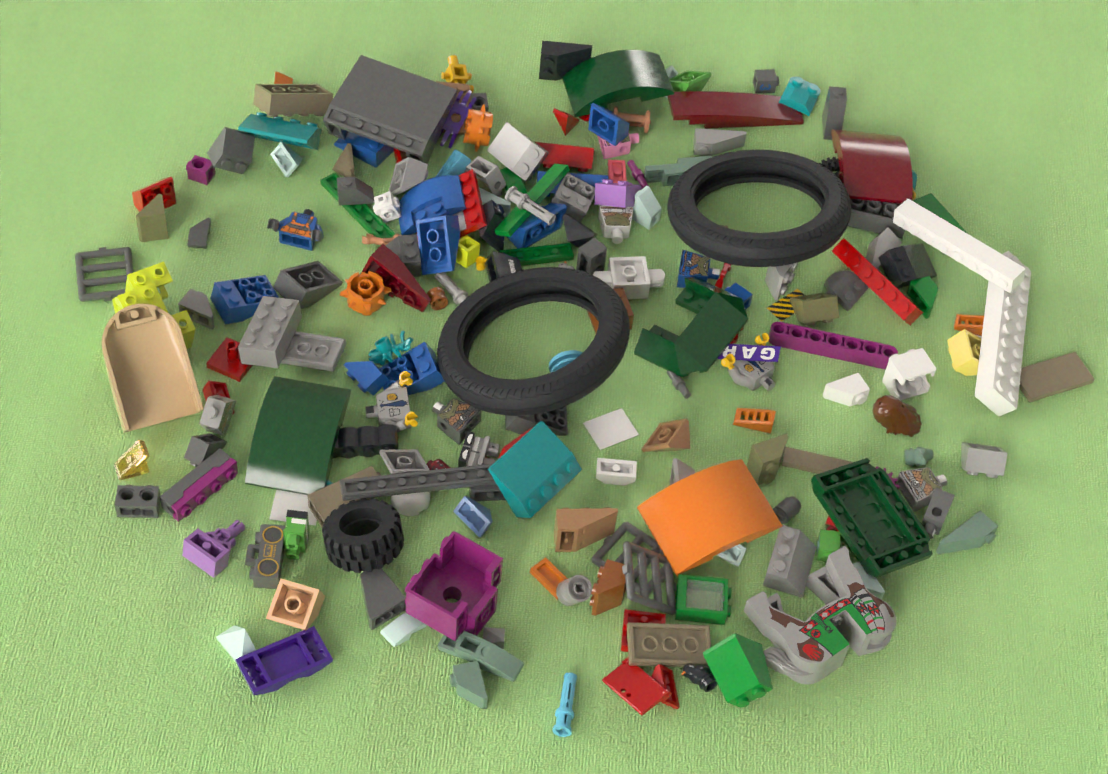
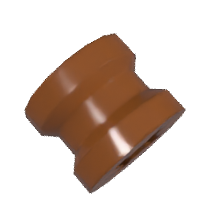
[427,287,448,310]

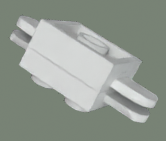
[593,256,665,299]

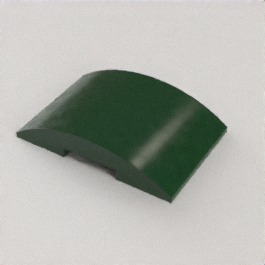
[562,50,674,117]
[245,376,351,495]

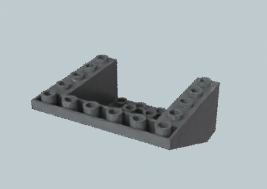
[323,55,458,164]

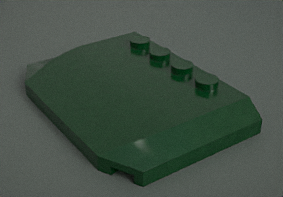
[811,458,933,578]

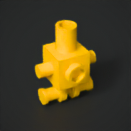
[441,55,474,93]

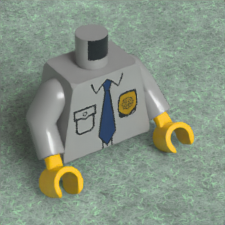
[721,333,776,391]
[365,371,418,433]

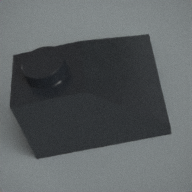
[478,200,505,252]

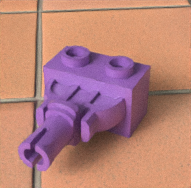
[595,179,642,208]
[182,520,245,578]

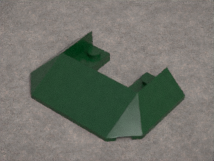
[634,277,748,377]

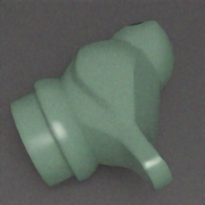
[904,447,934,466]

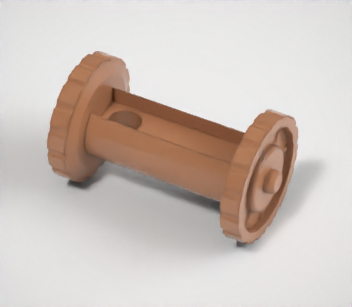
[614,107,651,133]

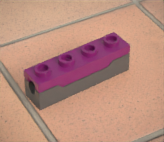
[160,448,238,522]

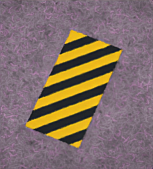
[767,289,804,322]

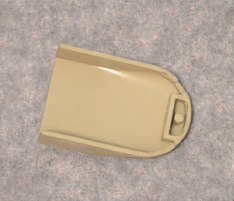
[102,304,203,433]

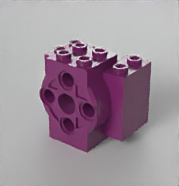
[405,531,503,641]

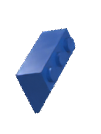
[507,203,567,248]

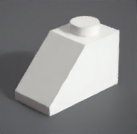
[823,373,870,406]

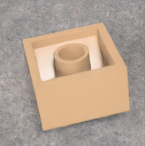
[266,578,325,631]

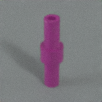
[627,160,649,189]

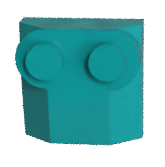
[779,77,821,116]

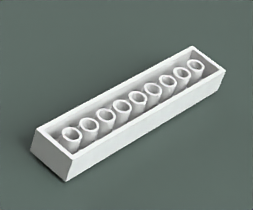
[975,251,1031,417]

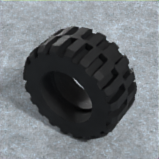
[322,498,404,573]

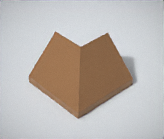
[642,418,690,452]

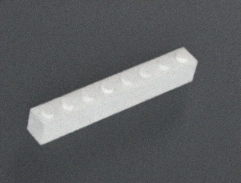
[893,199,1026,293]

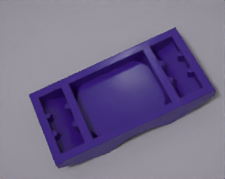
[235,626,333,695]

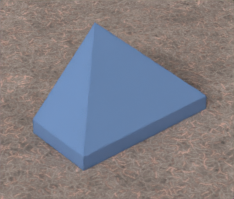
[453,496,493,538]

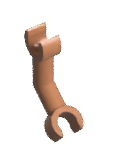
[362,234,402,245]

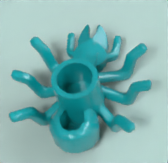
[368,331,413,365]

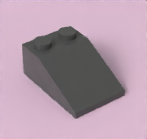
[273,261,343,309]

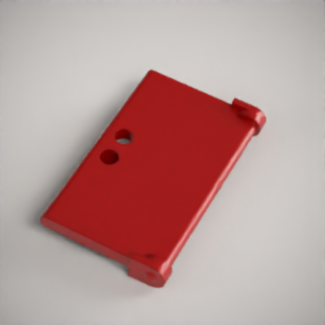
[602,657,671,715]

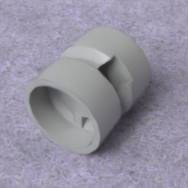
[556,575,592,606]

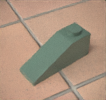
[936,510,998,554]

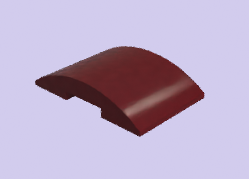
[831,129,913,204]

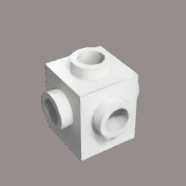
[373,191,401,223]

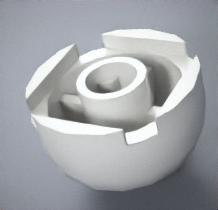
[391,492,430,516]

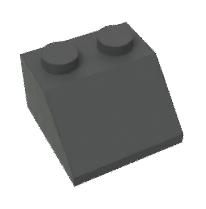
[207,127,255,174]
[385,234,421,277]

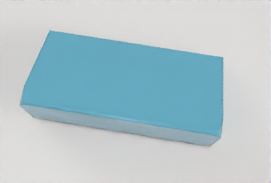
[435,149,471,177]

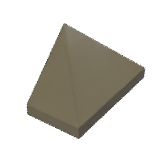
[332,143,354,177]

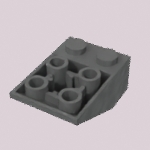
[505,406,568,436]

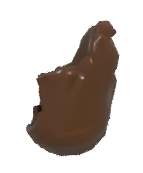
[872,395,922,437]

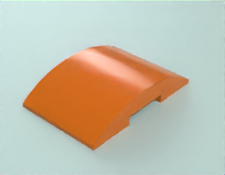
[637,459,782,576]

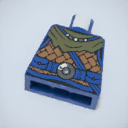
[677,250,720,288]

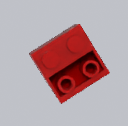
[132,177,176,212]

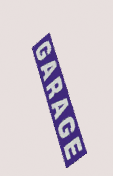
[718,344,781,362]

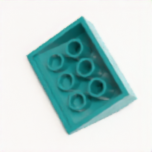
[238,112,322,150]
[488,421,582,518]

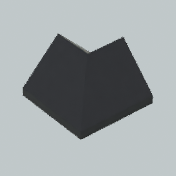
[563,214,597,248]

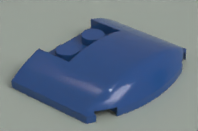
[399,175,466,235]

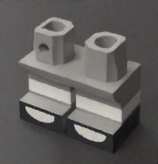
[458,431,500,467]

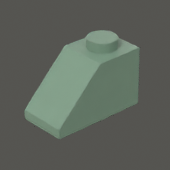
[449,661,488,709]

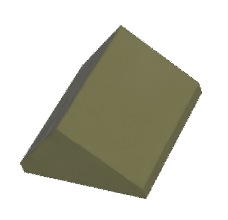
[136,194,169,242]

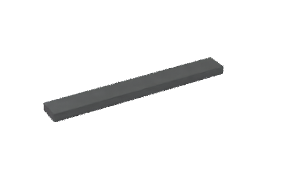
[339,464,496,501]

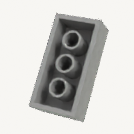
[238,296,302,368]

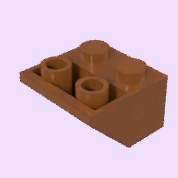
[590,559,626,616]

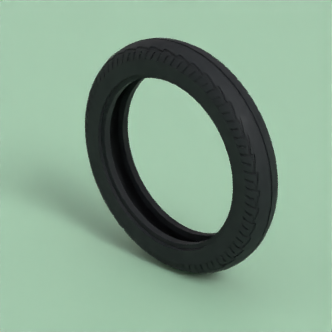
[667,150,851,267]
[437,267,630,416]

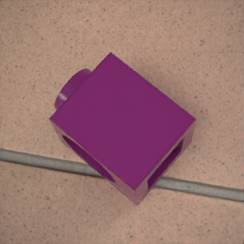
[186,155,215,185]

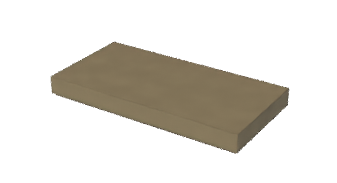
[1019,352,1095,402]
[627,622,711,667]

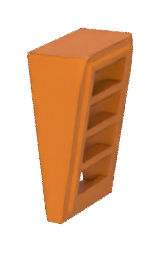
[954,314,984,336]
[733,408,776,434]

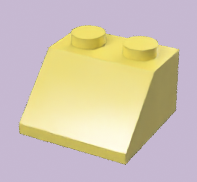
[947,329,981,376]

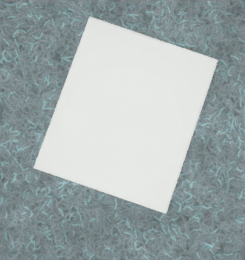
[583,408,639,450]
[269,490,317,526]

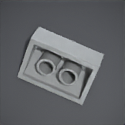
[763,525,816,598]

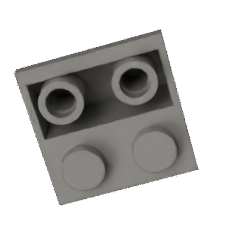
[551,173,595,222]
[765,263,798,301]

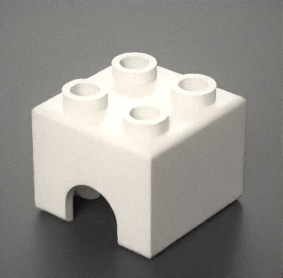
[882,348,936,401]

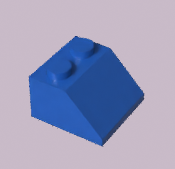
[588,103,630,146]

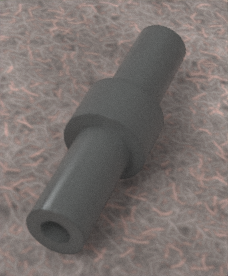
[667,371,691,399]

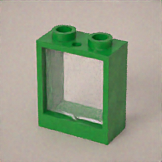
[675,574,732,625]

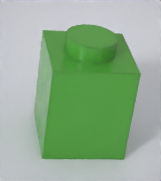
[816,529,841,563]

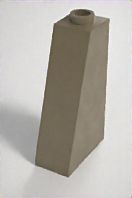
[307,466,381,527]

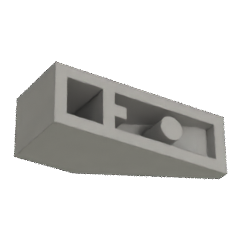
[693,128,747,156]

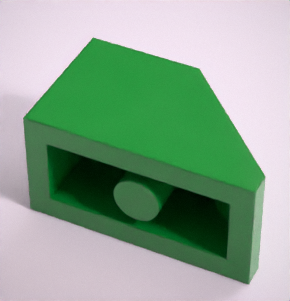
[907,276,938,319]

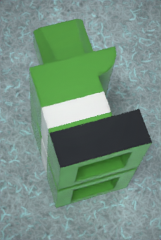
[283,510,310,560]

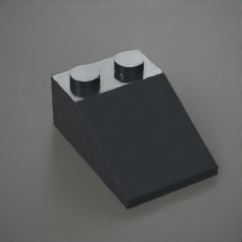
[539,40,592,81]
[878,243,937,288]

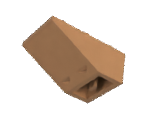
[554,507,618,552]

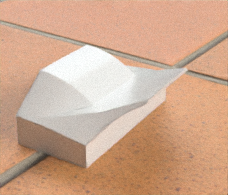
[596,458,637,486]

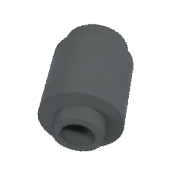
[773,496,801,524]

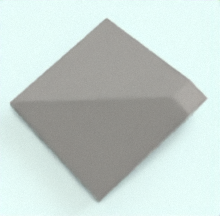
[483,627,505,648]

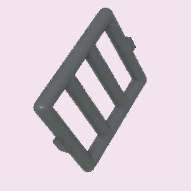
[75,247,134,302]
[591,522,665,594]
[622,541,677,615]

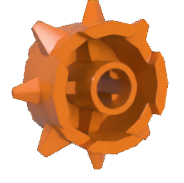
[463,104,493,152]
[340,271,391,316]

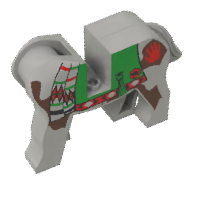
[744,546,896,684]

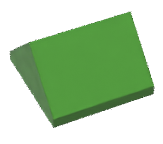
[669,70,711,92]

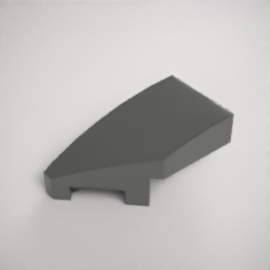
[187,218,211,249]

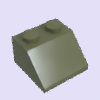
[790,293,839,326]
[747,433,789,486]

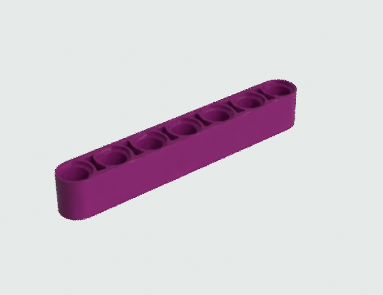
[769,321,898,370]

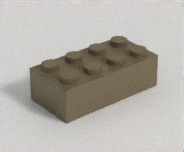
[253,84,333,117]

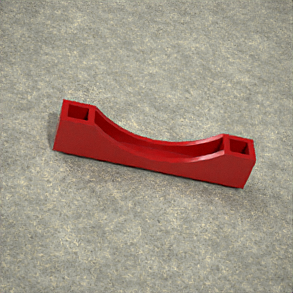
[832,238,923,326]

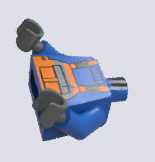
[267,209,324,251]

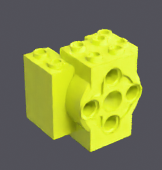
[112,262,196,349]

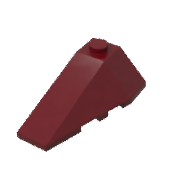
[362,244,431,312]

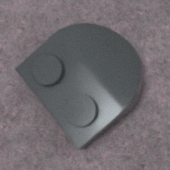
[824,270,869,311]

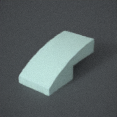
[381,612,427,647]

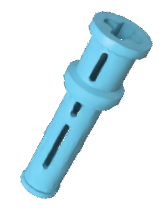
[552,672,577,737]

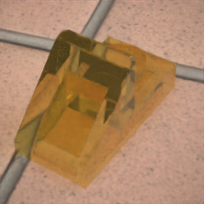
[114,440,150,480]

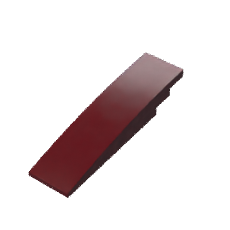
[668,91,804,129]

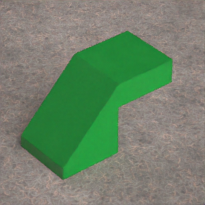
[500,167,528,203]

